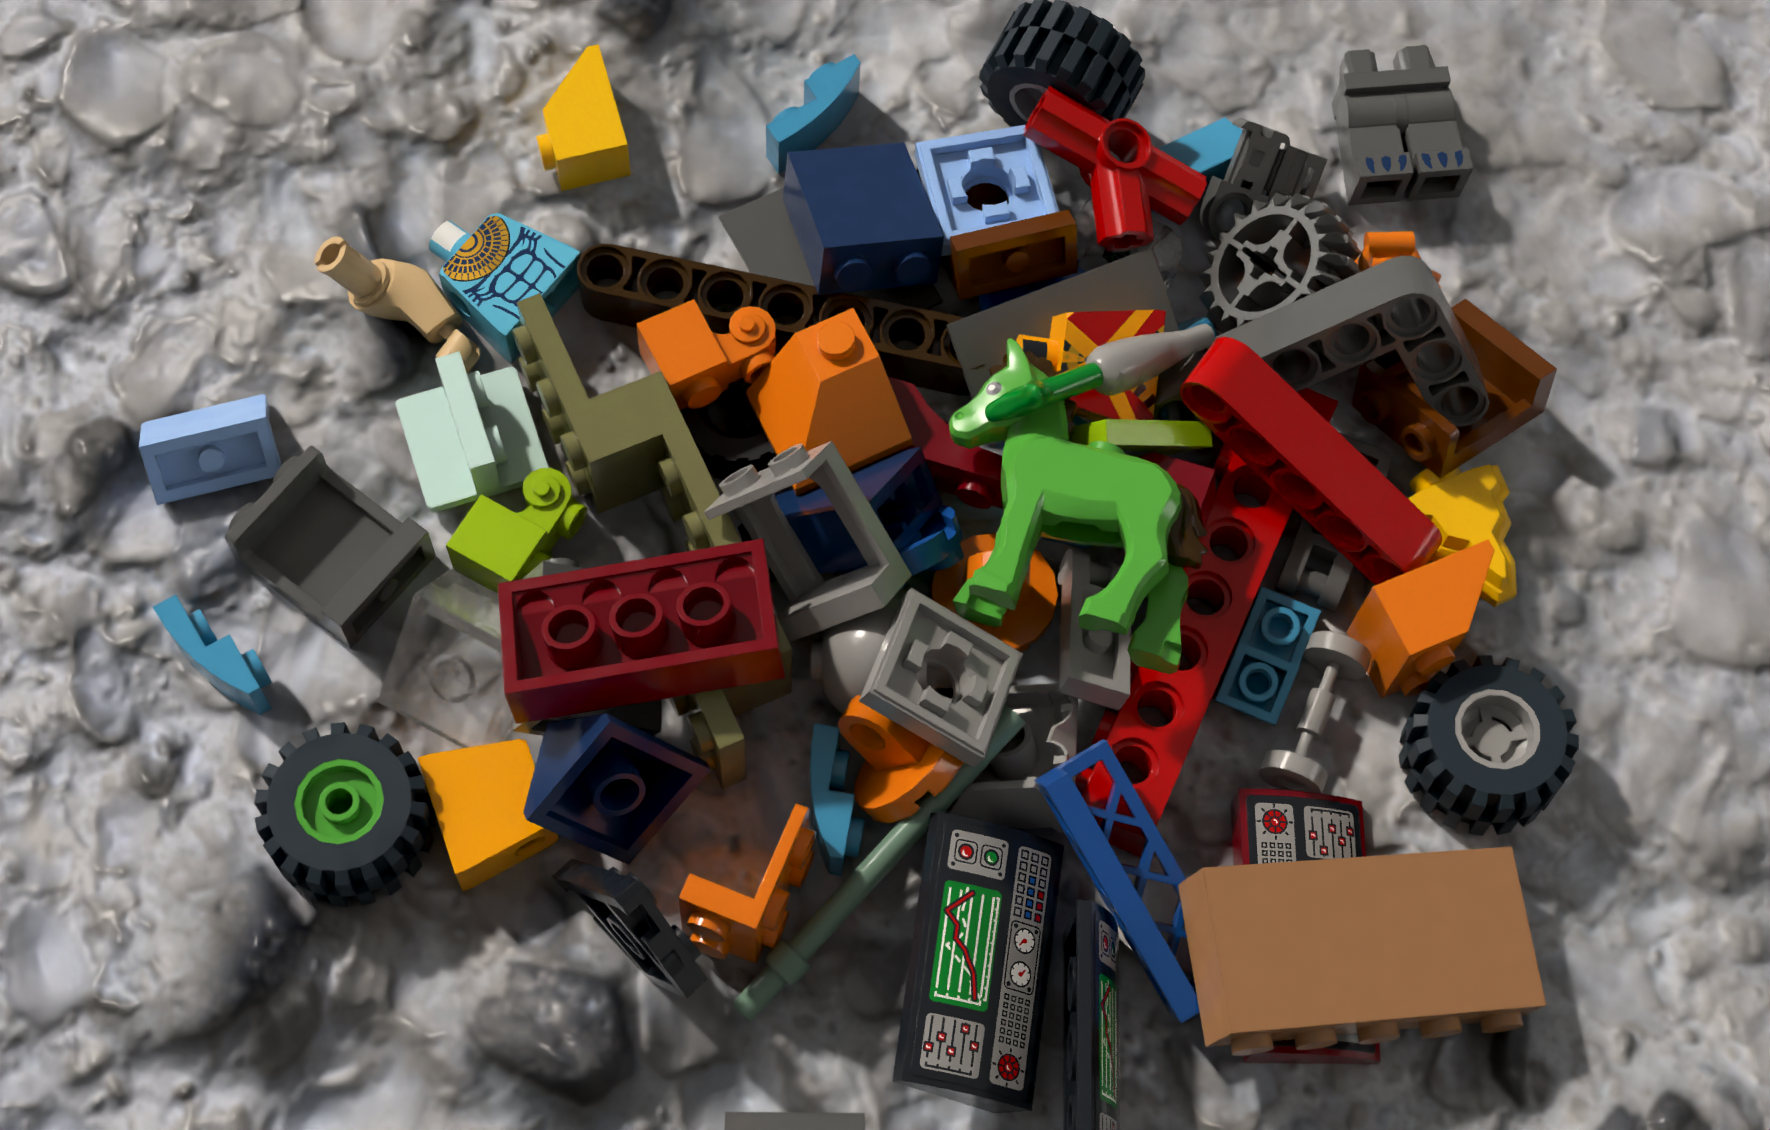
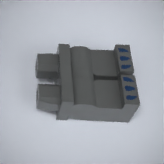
[1332,45,1474,205]

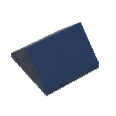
[523,713,711,865]

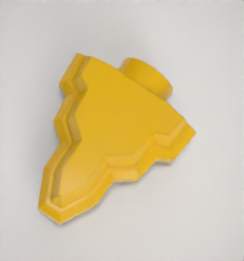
[1408,464,1517,607]

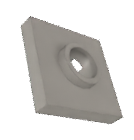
[859,588,1023,768]

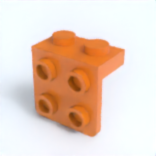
[678,803,816,964]

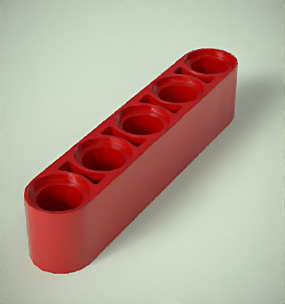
[1180,337,1442,585]

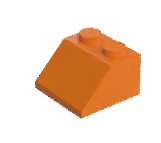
[1346,539,1495,699]

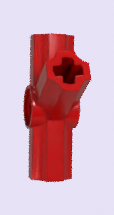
[1023,86,1207,252]

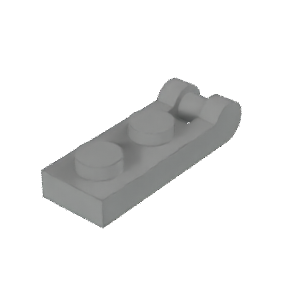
[1057,548,1131,710]

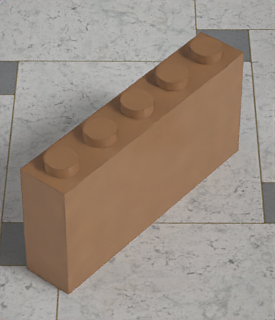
[1178,847,1546,1056]

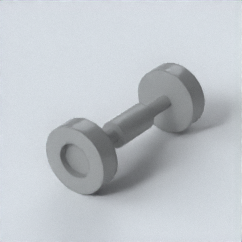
[1259,631,1372,794]

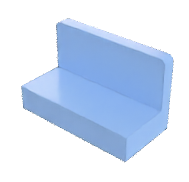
[139,394,282,505]

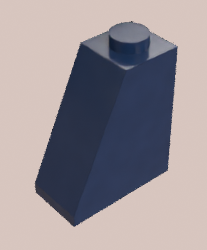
[737,447,943,582]

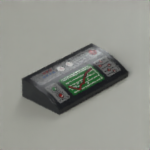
[892,812,1064,1113]
[1063,900,1120,1130]

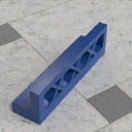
[1034,739,1199,1023]

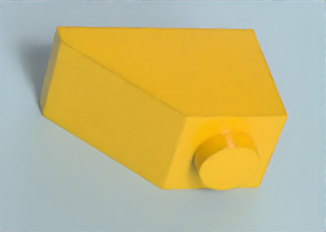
[536,44,631,191]

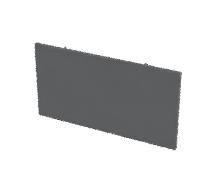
[946,248,1180,399]

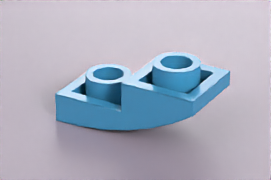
[766,54,861,174]
[1214,587,1321,727]
[153,595,272,715]
[810,723,865,876]

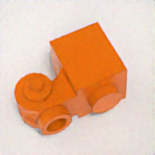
[636,299,776,410]

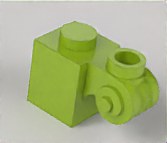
[446,468,588,594]

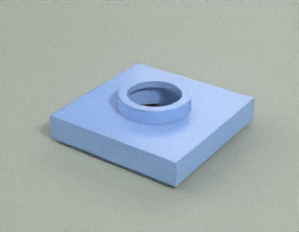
[915,125,1059,256]

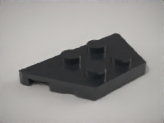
[552,858,708,998]

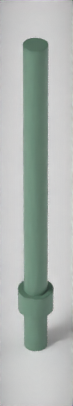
[732,705,1026,1022]

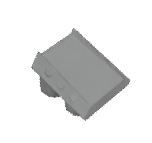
[946,683,1078,833]

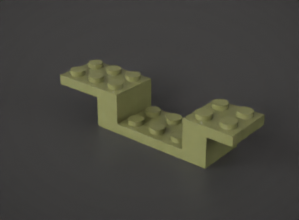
[512,293,792,789]

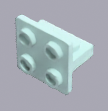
[396,351,548,513]

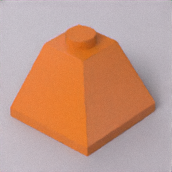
[746,308,913,496]

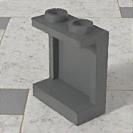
[225,445,436,649]

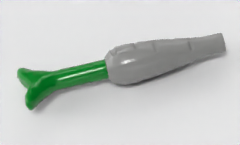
[985,324,1215,422]

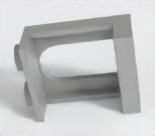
[704,441,912,642]

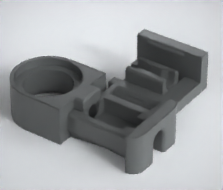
[1199,118,1328,241]

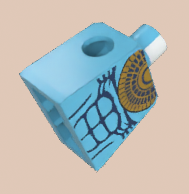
[429,213,581,364]

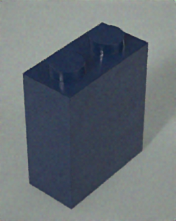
[783,142,944,295]

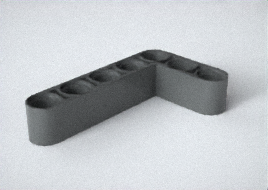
[1153,256,1489,427]

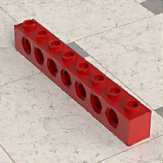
[1075,388,1339,857]

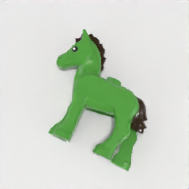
[949,338,1208,674]

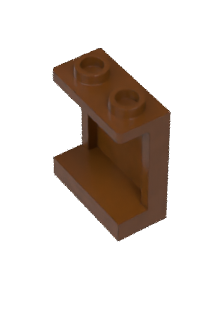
[916,168,1078,300]
[1351,299,1557,479]

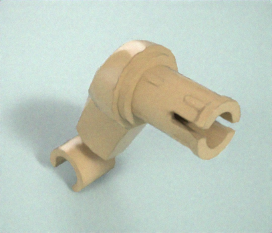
[314,236,481,374]

